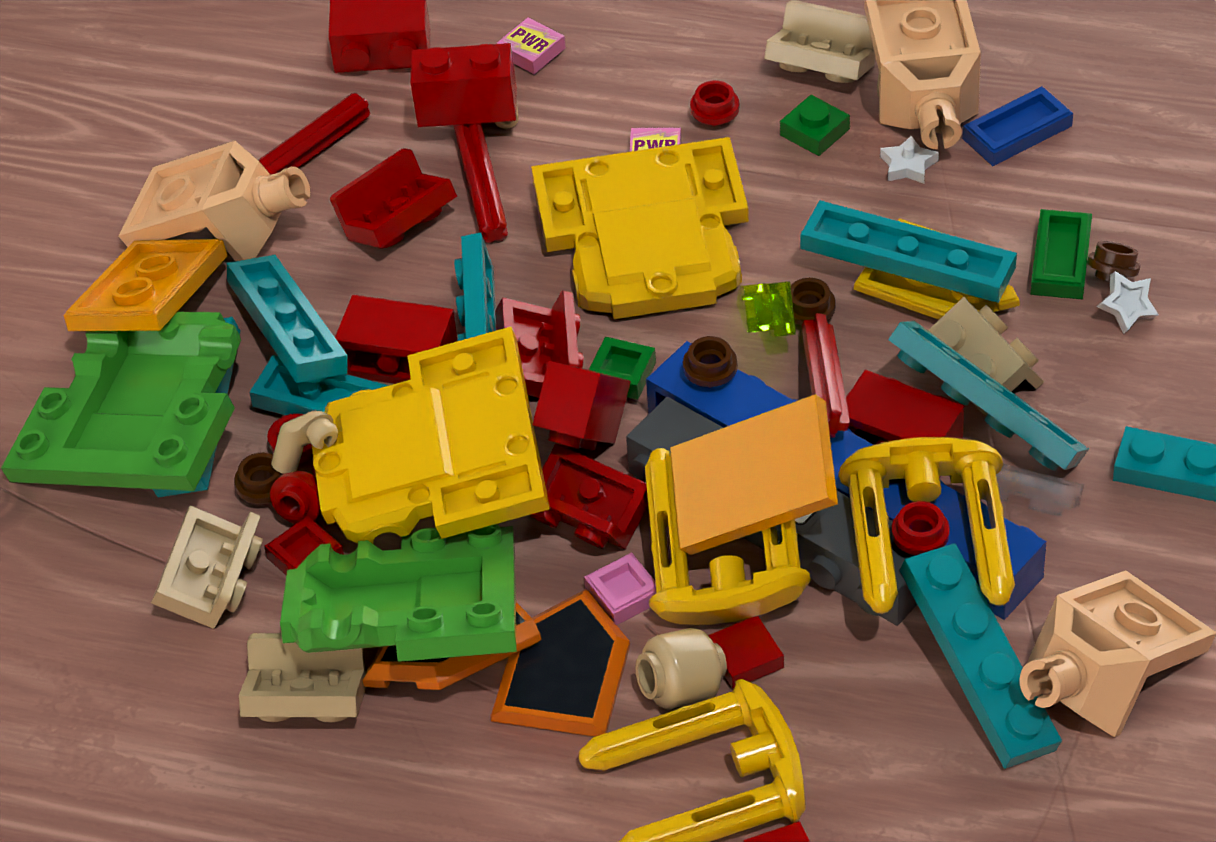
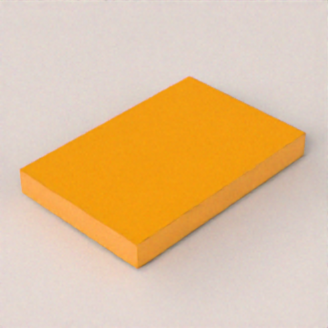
[63,239,227,331]
[670,394,838,555]

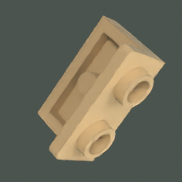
[764,0,876,83]
[928,297,1044,416]
[151,505,263,629]
[239,633,366,722]

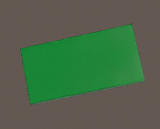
[1030,209,1092,300]

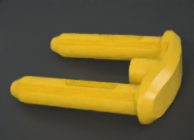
[838,437,1015,614]
[645,448,811,625]
[578,679,806,842]

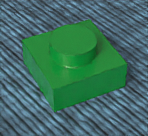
[780,95,850,156]
[589,336,656,400]

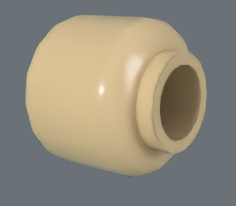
[635,628,727,710]

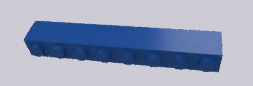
[646,341,1047,620]

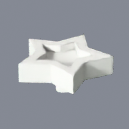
[880,136,939,184]
[1096,271,1159,334]

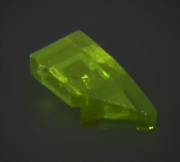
[740,281,796,337]

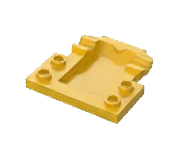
[531,137,749,319]
[312,327,550,544]

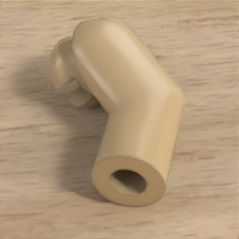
[271,410,338,474]

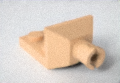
[864,0,981,149]
[118,141,310,261]
[1019,570,1216,737]

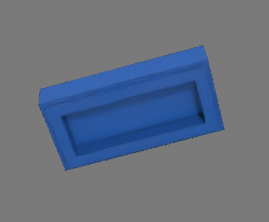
[962,86,1073,166]

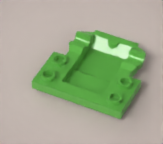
[1,312,241,491]
[280,524,517,662]

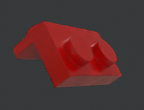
[330,148,457,249]
[495,290,584,398]
[530,443,648,550]

